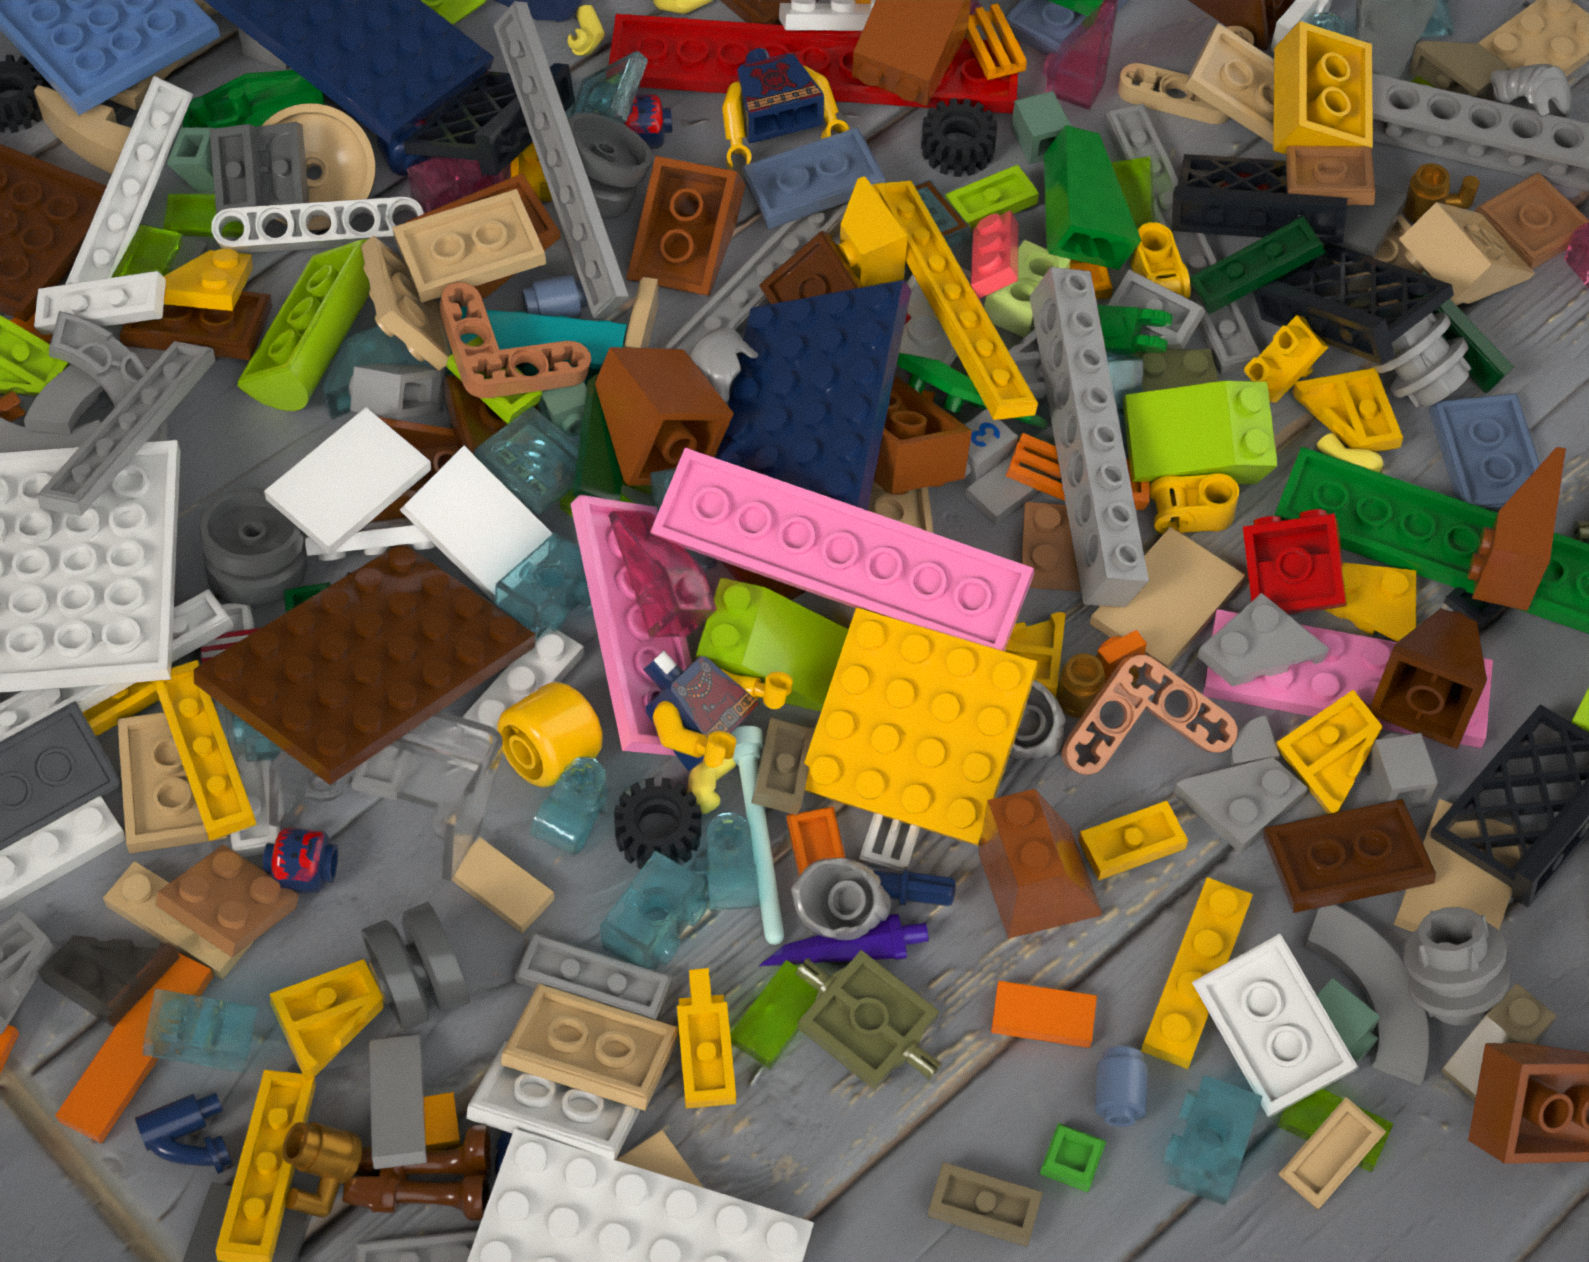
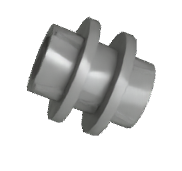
[1372,313,1471,408]
[1404,907,1510,1025]

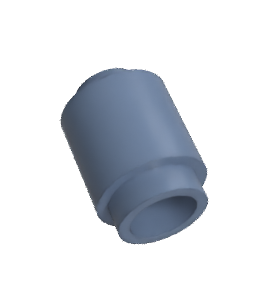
[522,274,588,318]
[1095,1046,1148,1127]

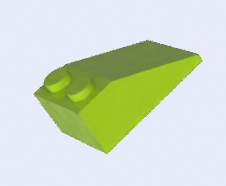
[1122,381,1278,485]
[696,577,849,712]

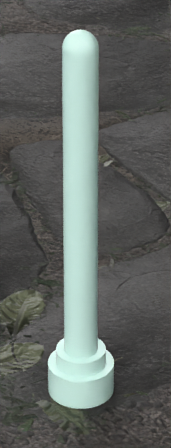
[731,726,784,945]

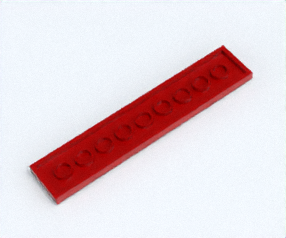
[607,13,1020,114]

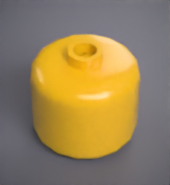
[497,681,603,788]

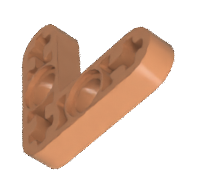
[439,282,591,398]
[1061,655,1238,775]

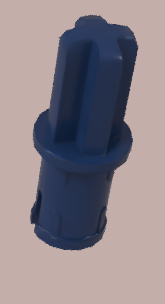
[863,864,956,907]

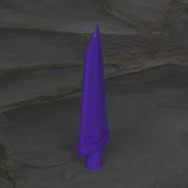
[759,914,929,966]

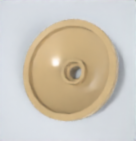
[262,103,376,231]

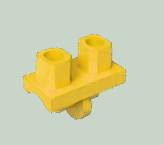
[1244,315,1329,403]

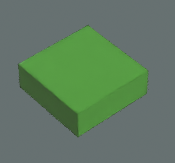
[1040,1123,1106,1193]

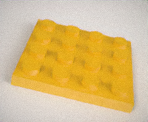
[804,607,1039,847]

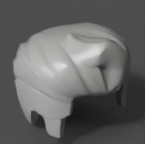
[1490,64,1572,119]
[689,327,758,405]
[1009,680,1065,759]
[791,857,891,941]

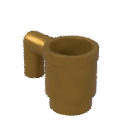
[1403,163,1480,223]
[1056,653,1139,718]
[283,1122,362,1218]

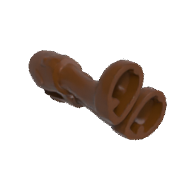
[342,1124,491,1221]

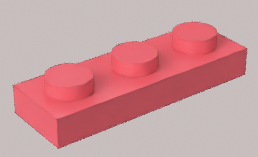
[971,210,1019,299]

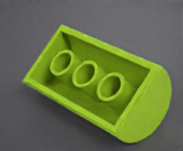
[237,239,371,411]

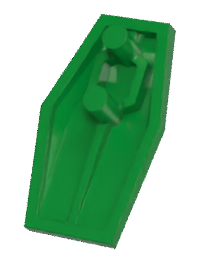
[182,70,325,129]
[897,352,1049,429]

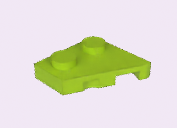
[0,315,71,397]

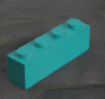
[446,307,627,387]

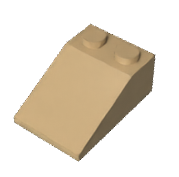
[1399,202,1535,304]

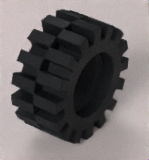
[0,55,46,133]
[921,98,997,177]
[614,777,702,872]

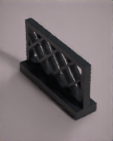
[403,63,575,176]
[1172,154,1348,244]
[1253,243,1454,365]
[1430,704,1589,907]

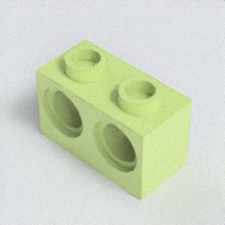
[984,240,1071,338]

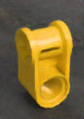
[1130,222,1191,299]
[1150,473,1239,534]

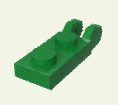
[1097,305,1173,355]

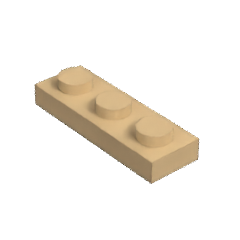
[103,861,253,980]

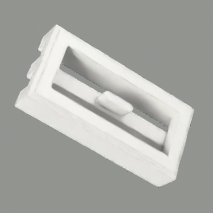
[859,813,920,871]

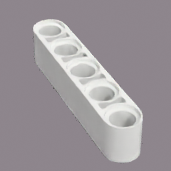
[211,197,424,253]

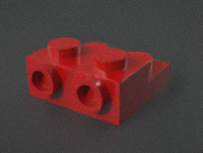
[1242,509,1347,614]

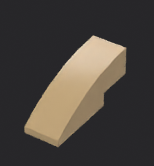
[34,85,131,174]

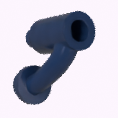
[135,1092,232,1174]

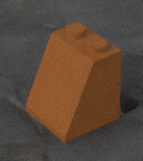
[852,0,971,106]
[595,347,734,486]
[979,789,1102,939]

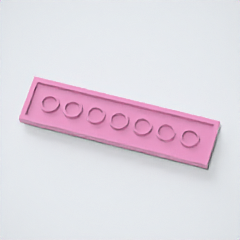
[650,448,1035,651]

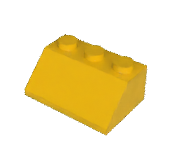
[1273,21,1373,155]

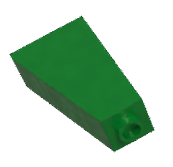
[1044,125,1142,270]

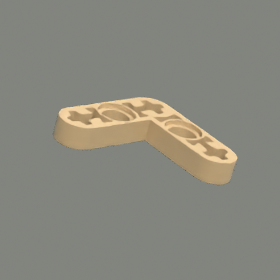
[1118,26,1254,124]

